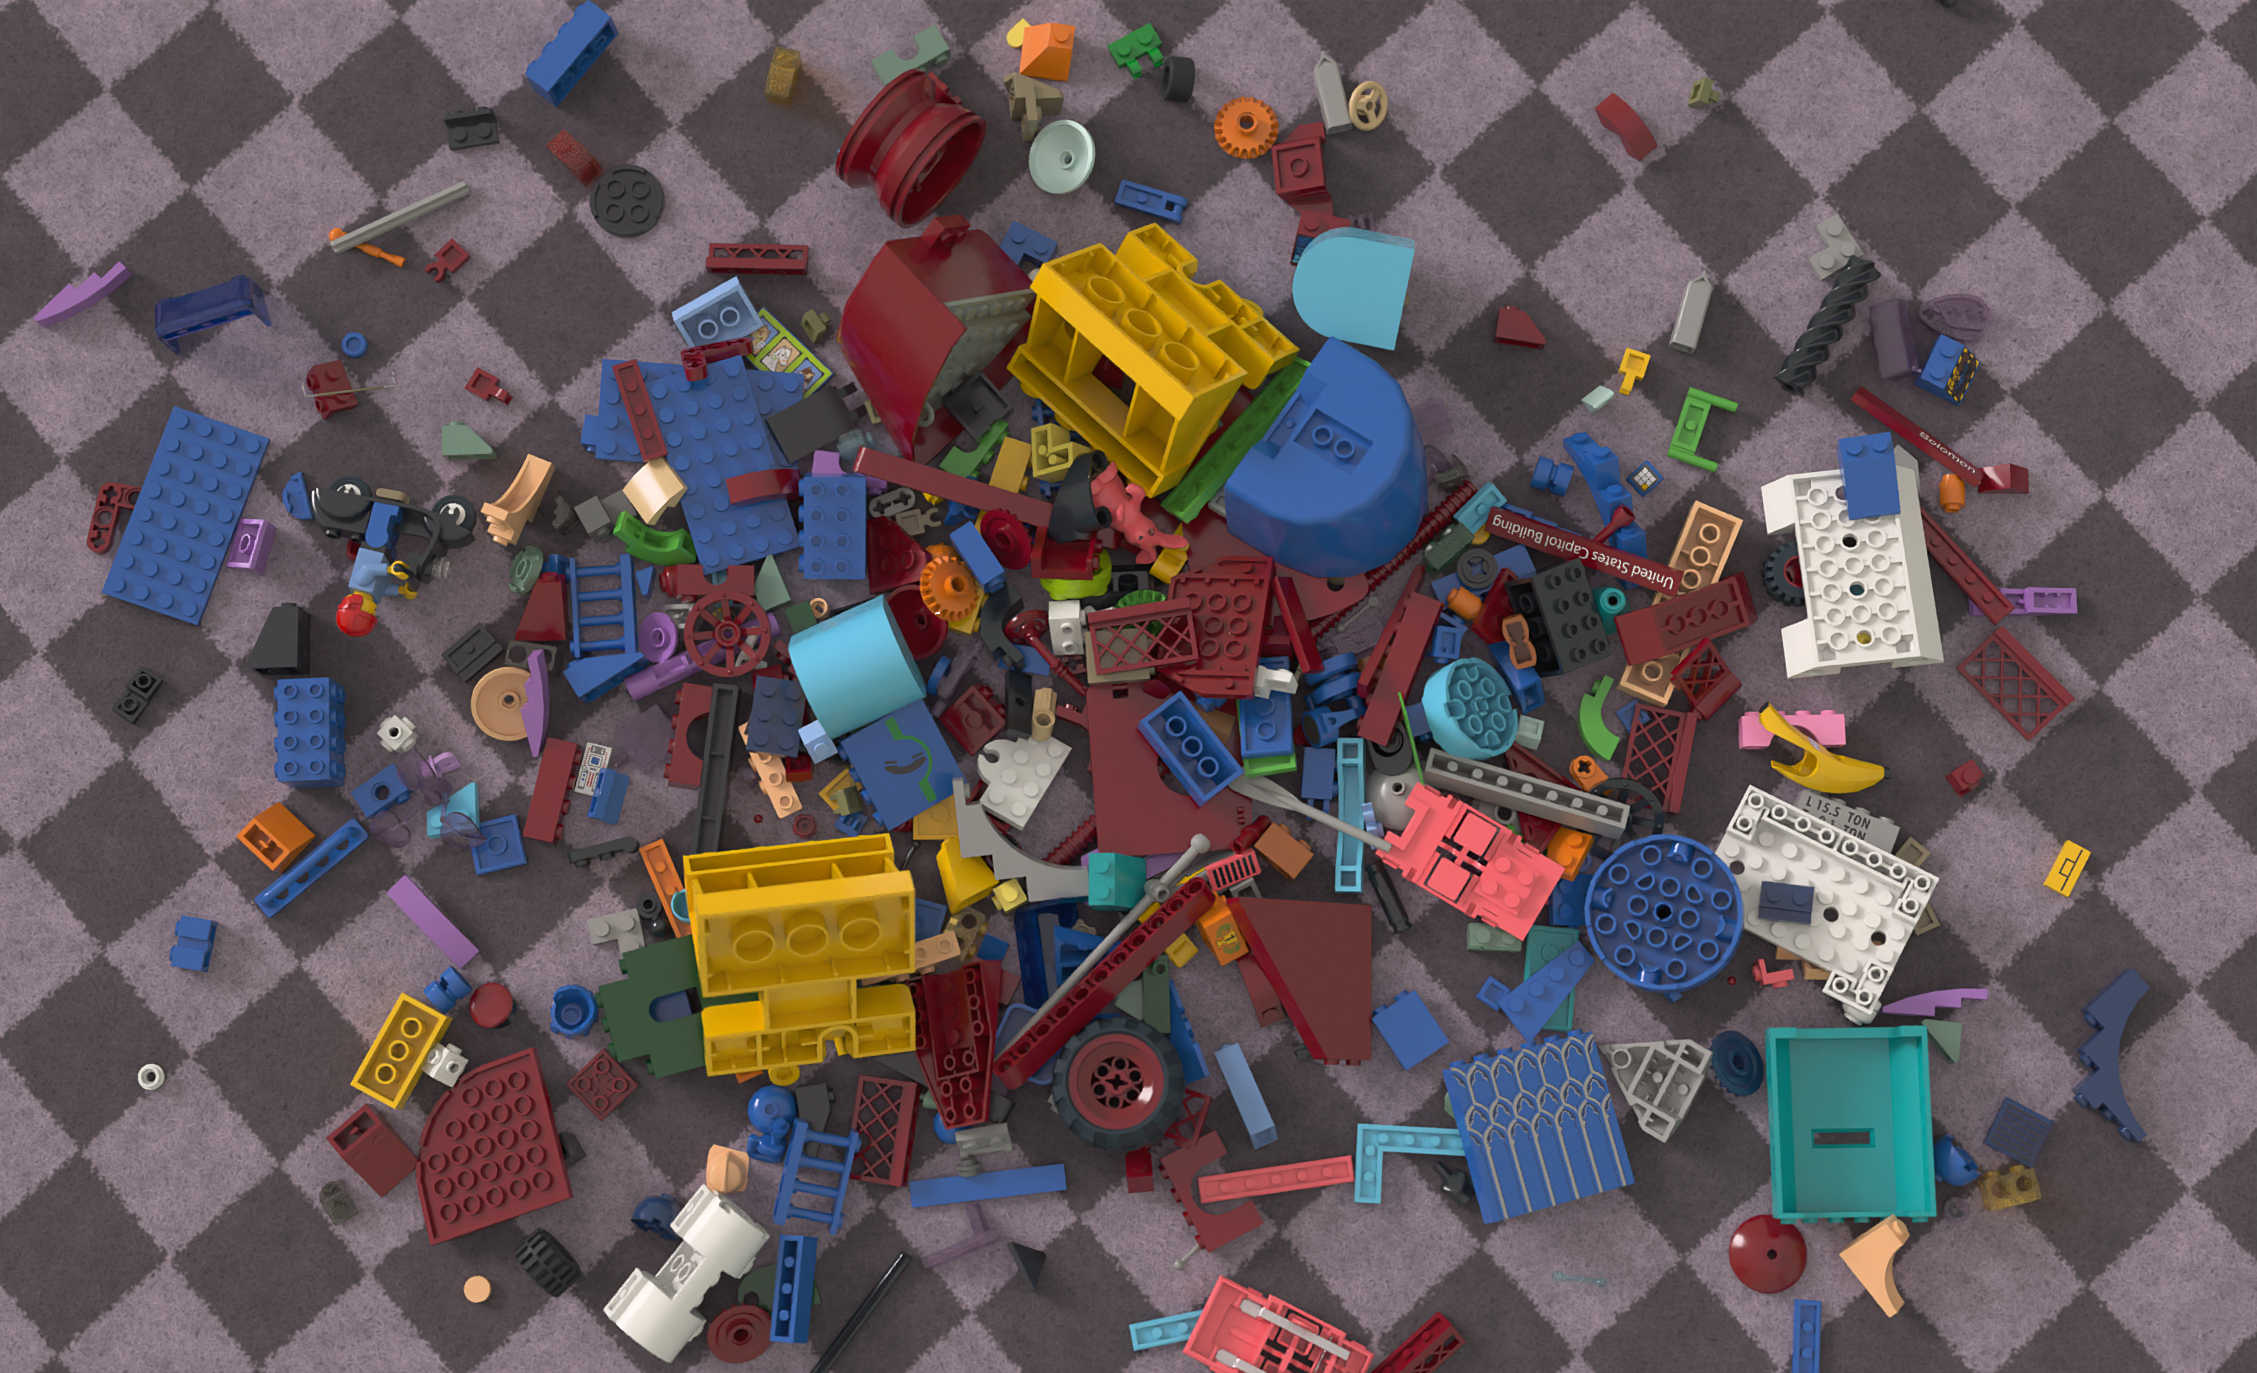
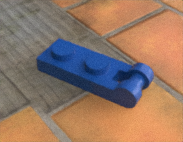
[1115,179,1188,225]

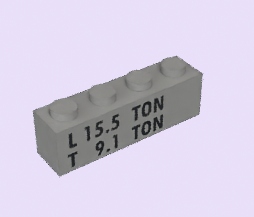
[1794,788,1900,854]

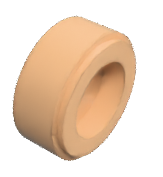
[464,1276,492,1303]

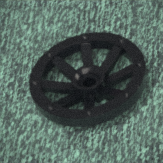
[1577,777,1664,861]

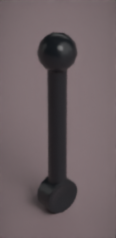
[899,840,921,872]

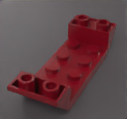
[1613,571,1758,666]

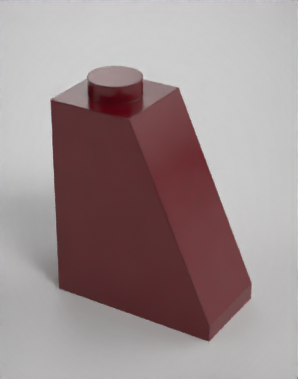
[515,572,570,641]

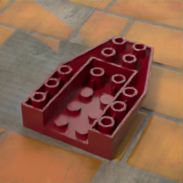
[905,960,1001,1130]

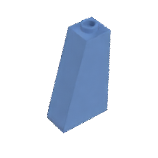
[1214,1043,1278,1149]

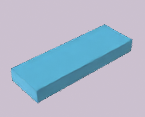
[1129,1310,1203,1351]

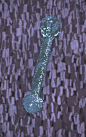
[1552,1271,1607,1288]

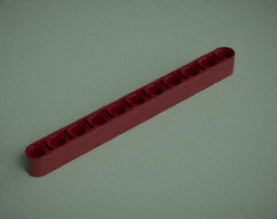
[852,446,1123,551]
[993,877,1216,1089]

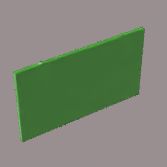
[1398,692,1424,785]

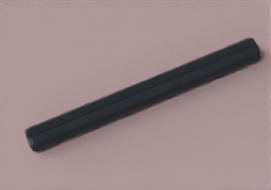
[810,1251,912,1373]

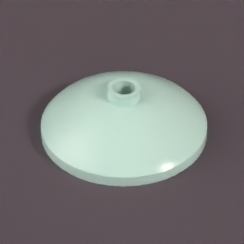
[1029,120,1095,195]

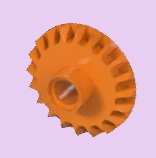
[1214,96,1278,159]
[920,556,980,621]

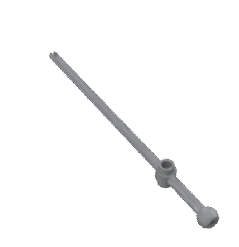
[993,834,1211,1065]

